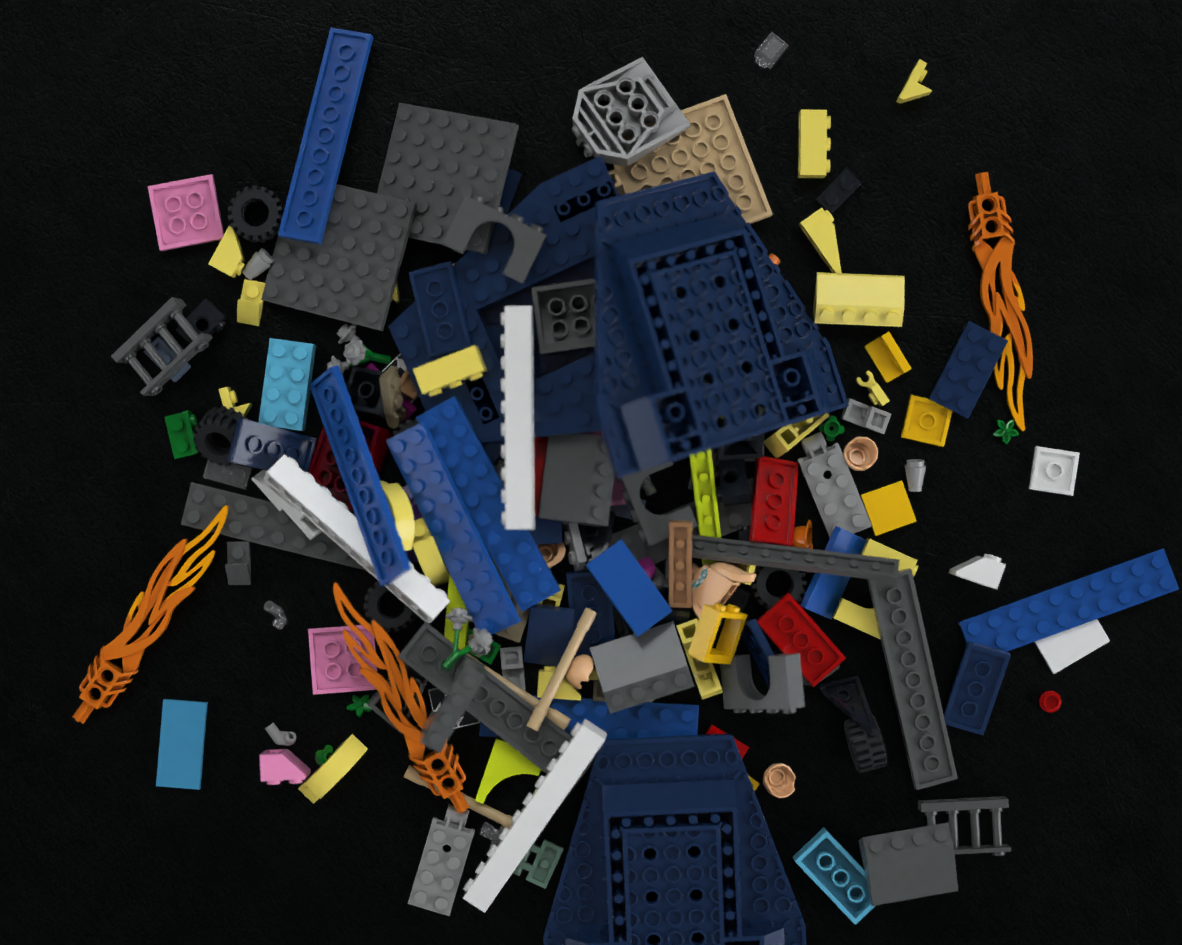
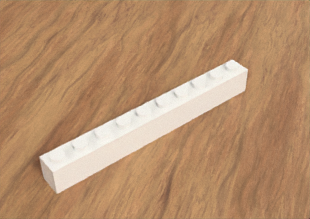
[501,306,535,530]
[264,454,450,624]
[463,719,607,913]

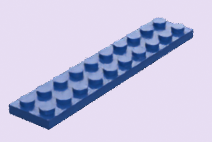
[278,27,373,245]
[309,366,411,586]
[416,396,561,611]
[385,421,521,635]
[958,548,1179,652]
[479,695,699,739]

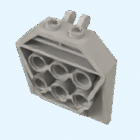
[571,57,691,167]

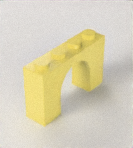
[832,538,918,640]

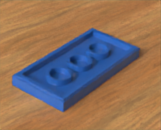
[800,526,867,619]
[585,539,673,637]

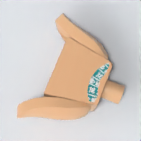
[691,561,756,620]

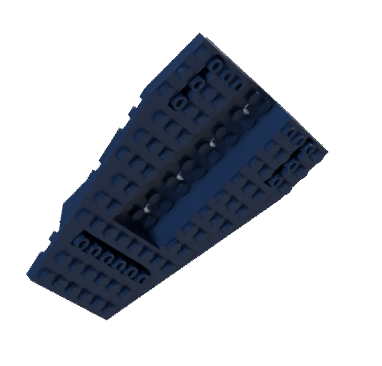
[388,156,620,443]
[595,171,849,478]
[543,733,806,945]

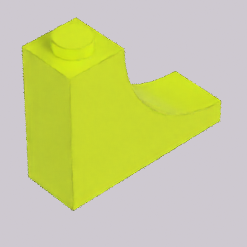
[475,737,544,804]

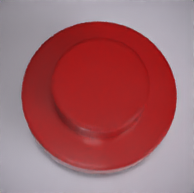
[1039,691,1061,713]

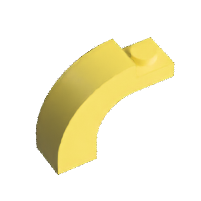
[380,480,415,551]
[413,518,450,587]
[676,618,723,700]
[298,734,368,804]

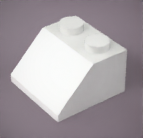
[949,554,1006,589]

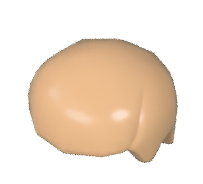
[843,437,878,471]
[565,654,595,689]
[763,763,796,798]

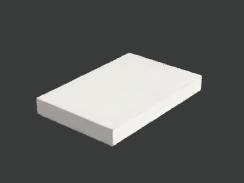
[1034,619,1110,674]

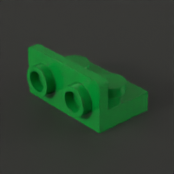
[164,410,201,459]

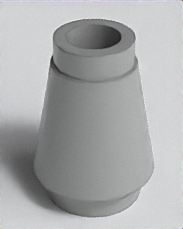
[242,248,274,280]
[905,459,926,492]

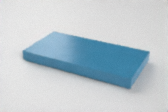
[156,699,208,790]

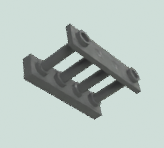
[111,297,213,396]
[918,796,1011,856]

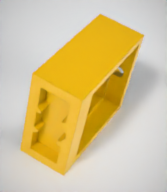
[688,602,747,665]

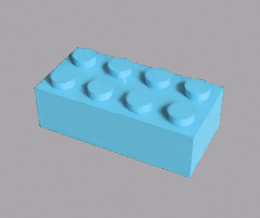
[258,338,316,431]
[793,827,875,925]

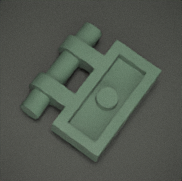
[513,837,564,889]

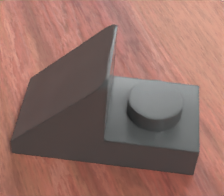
[225,541,251,585]

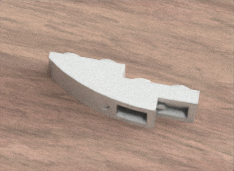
[252,470,323,540]

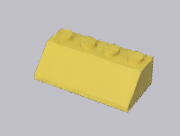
[813,272,905,327]

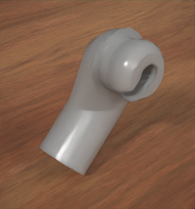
[265,722,296,746]

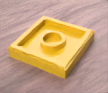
[901,395,952,447]
[860,480,916,536]

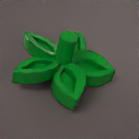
[993,419,1019,444]
[347,694,372,718]

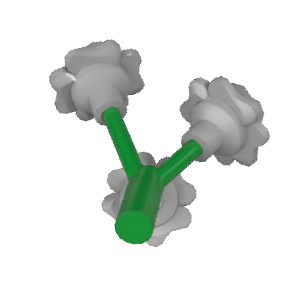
[327,323,391,375]
[441,608,493,672]

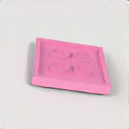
[148,174,224,251]
[308,624,378,694]

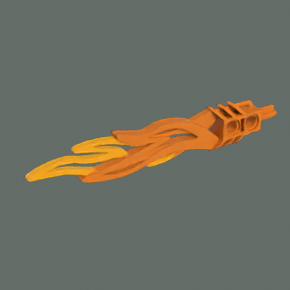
[968,172,1033,431]
[73,505,229,724]

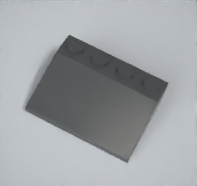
[532,279,595,354]
[538,433,614,528]
[590,621,694,713]
[858,823,958,906]

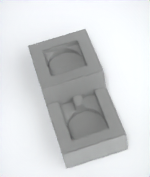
[840,398,891,434]
[500,646,526,691]

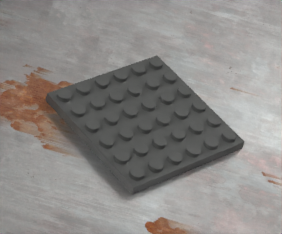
[377,103,519,254]
[261,184,417,331]

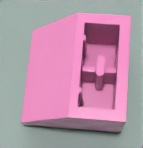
[259,749,311,785]

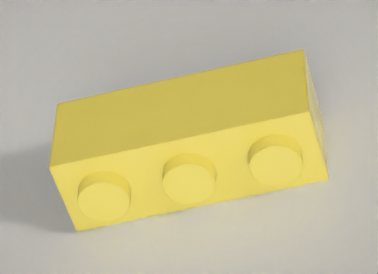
[798,110,831,178]
[413,345,487,397]

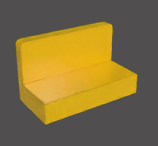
[865,332,912,383]

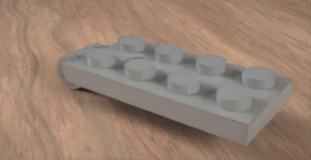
[797,432,872,539]
[408,804,475,916]

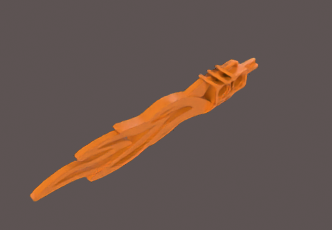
[333,582,470,814]

